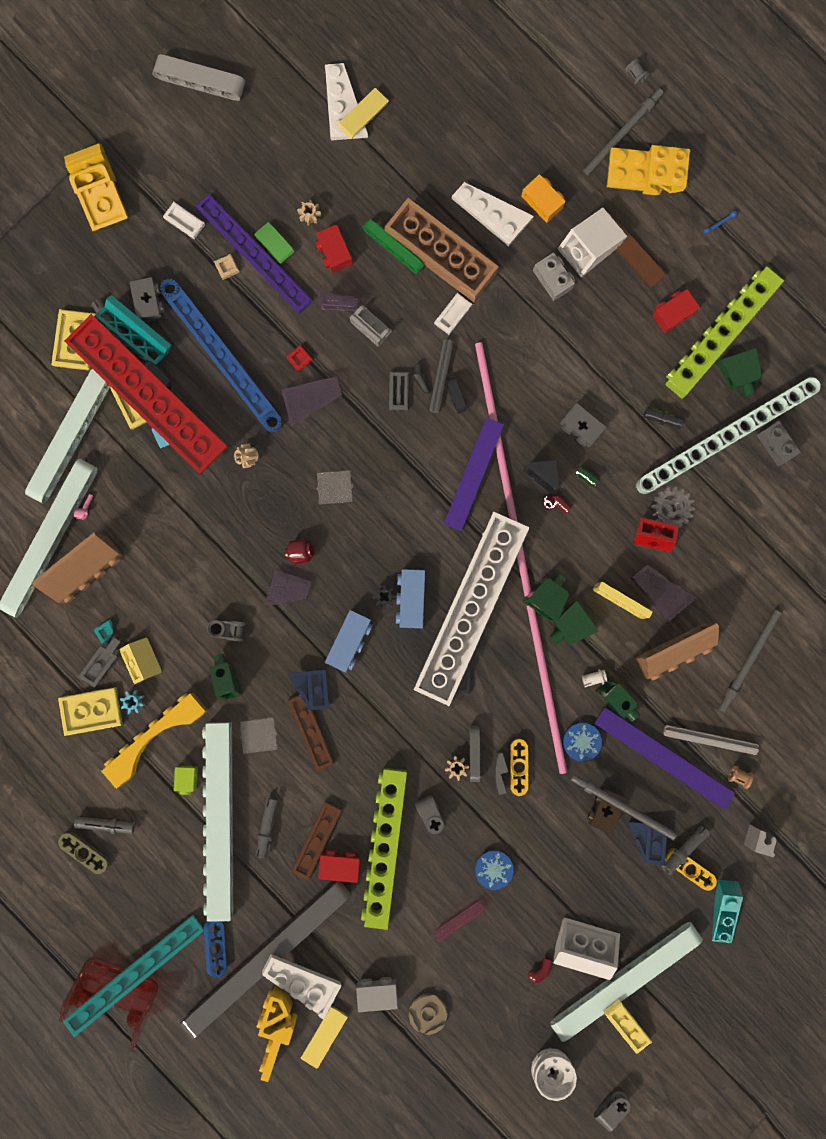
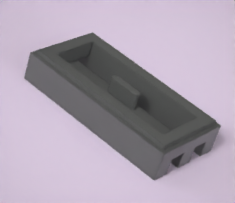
[389,372,409,411]

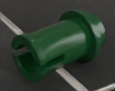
[575,465,600,488]

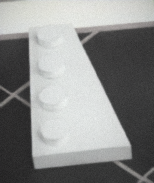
[325,63,368,140]
[452,182,534,246]
[262,954,341,1020]

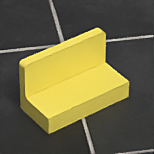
[119,638,162,685]

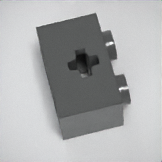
[130,277,165,323]
[560,403,606,447]
[757,421,801,466]

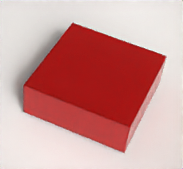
[286,345,313,373]

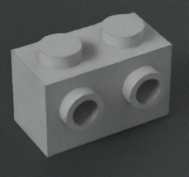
[533,252,575,301]
[356,977,398,1012]

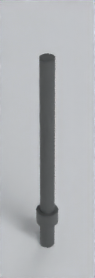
[583,88,664,176]
[718,610,782,713]
[570,774,677,840]

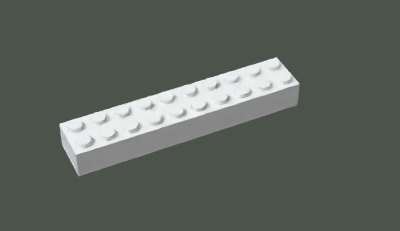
[414,512,529,706]

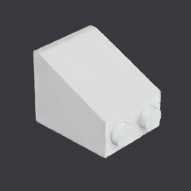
[558,208,627,277]

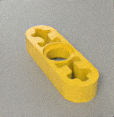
[510,739,528,796]
[665,848,717,891]

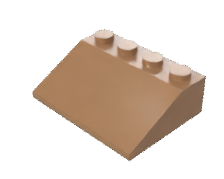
[32,533,123,604]
[635,623,719,680]

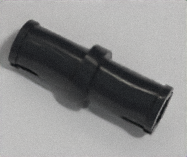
[643,406,684,429]

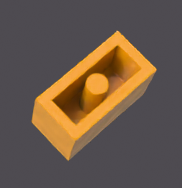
[521,174,566,223]

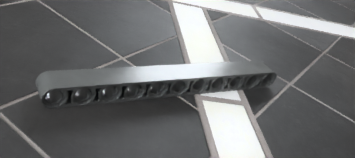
[180,881,352,1039]

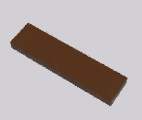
[615,219,666,289]
[287,695,335,772]
[291,801,342,880]

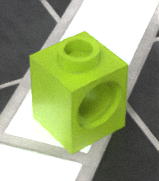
[174,765,198,795]

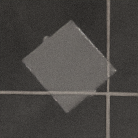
[316,470,353,505]
[240,718,277,754]

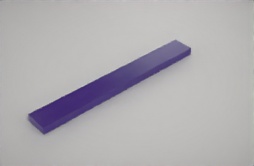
[196,194,313,314]
[594,707,735,810]

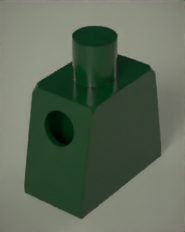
[717,348,761,397]
[522,573,569,622]
[549,601,598,645]
[209,654,242,701]
[595,678,640,721]

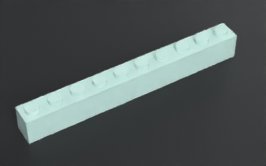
[202,722,233,921]

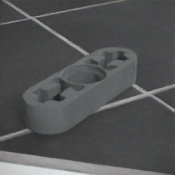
[469,725,480,782]

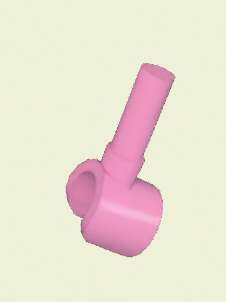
[74,494,94,520]

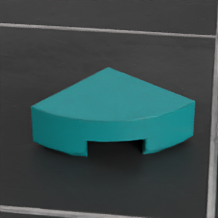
[94,620,114,643]

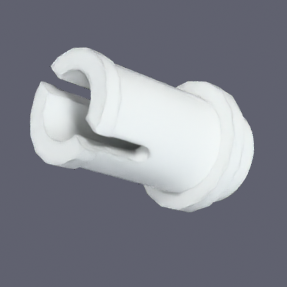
[582,669,607,688]

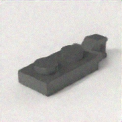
[78,635,121,687]

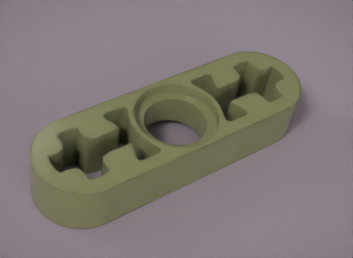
[58,832,110,874]

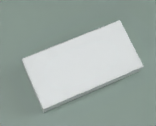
[163,202,205,240]
[434,293,472,335]

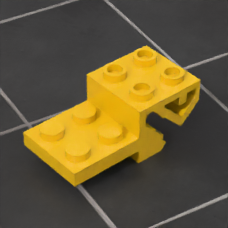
[64,143,129,231]
[607,145,690,195]
[257,985,298,1082]

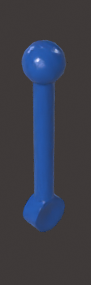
[703,210,737,235]

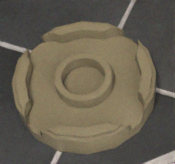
[409,993,448,1035]

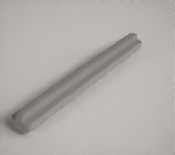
[663,725,759,755]

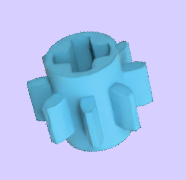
[120,690,146,714]

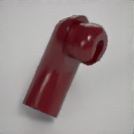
[543,495,572,514]
[528,957,553,983]

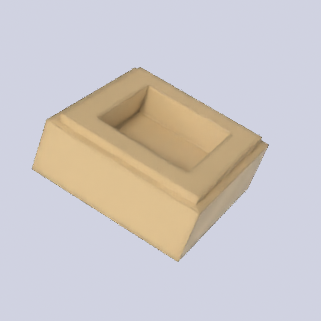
[214,254,239,280]

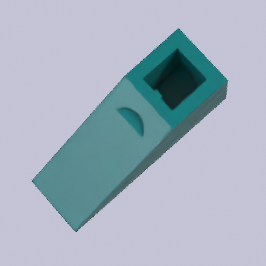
[712,880,743,943]

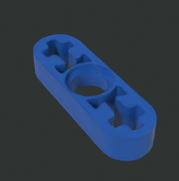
[204,921,227,978]

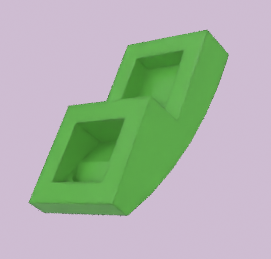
[254,222,295,264]

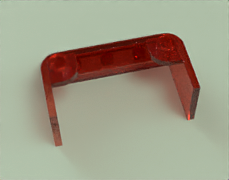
[59,958,158,1050]

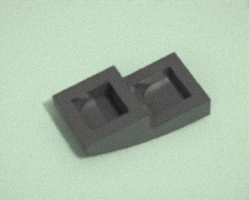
[494,751,508,795]

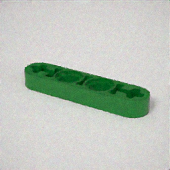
[362,219,424,274]

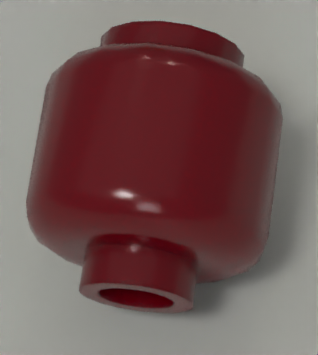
[285,538,315,565]

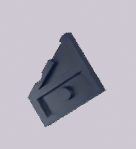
[288,670,329,710]
[629,821,667,865]

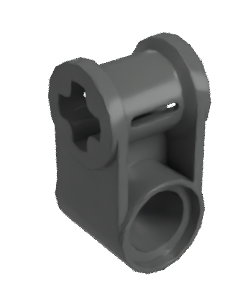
[207,620,246,642]
[414,794,444,834]
[594,1090,631,1132]

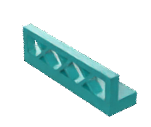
[94,295,171,365]

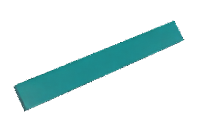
[63,915,204,1037]

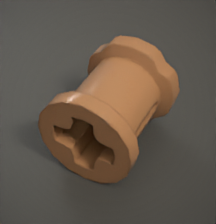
[728,765,754,789]

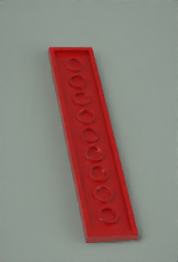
[64,314,228,474]

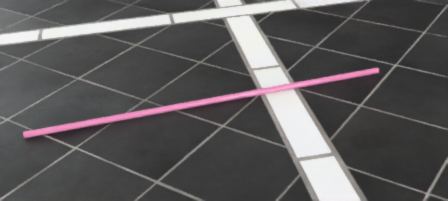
[475,342,567,774]

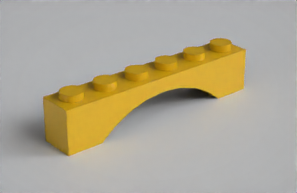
[101,693,208,789]

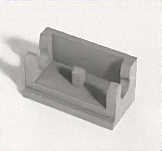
[350,305,392,347]
[744,824,776,857]

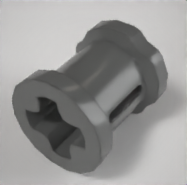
[625,58,650,85]

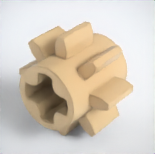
[297,200,321,226]
[234,444,258,468]
[445,755,469,781]

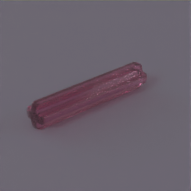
[434,901,485,942]

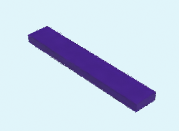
[444,418,504,531]

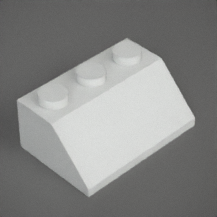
[553,918,620,980]

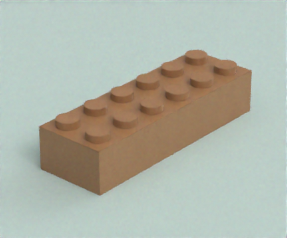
[385,198,499,302]

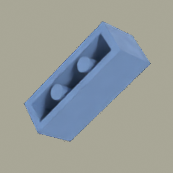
[396,569,425,629]
[325,610,373,673]

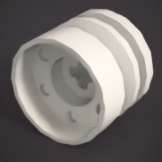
[531,1048,577,1101]

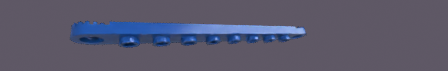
[160,279,282,432]

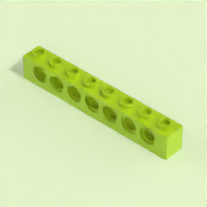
[665,267,784,399]
[361,767,407,930]

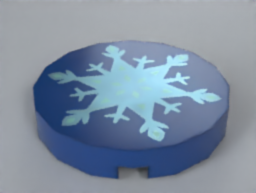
[563,723,602,761]
[475,850,514,890]

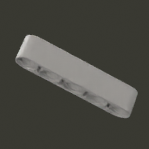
[152,54,245,101]

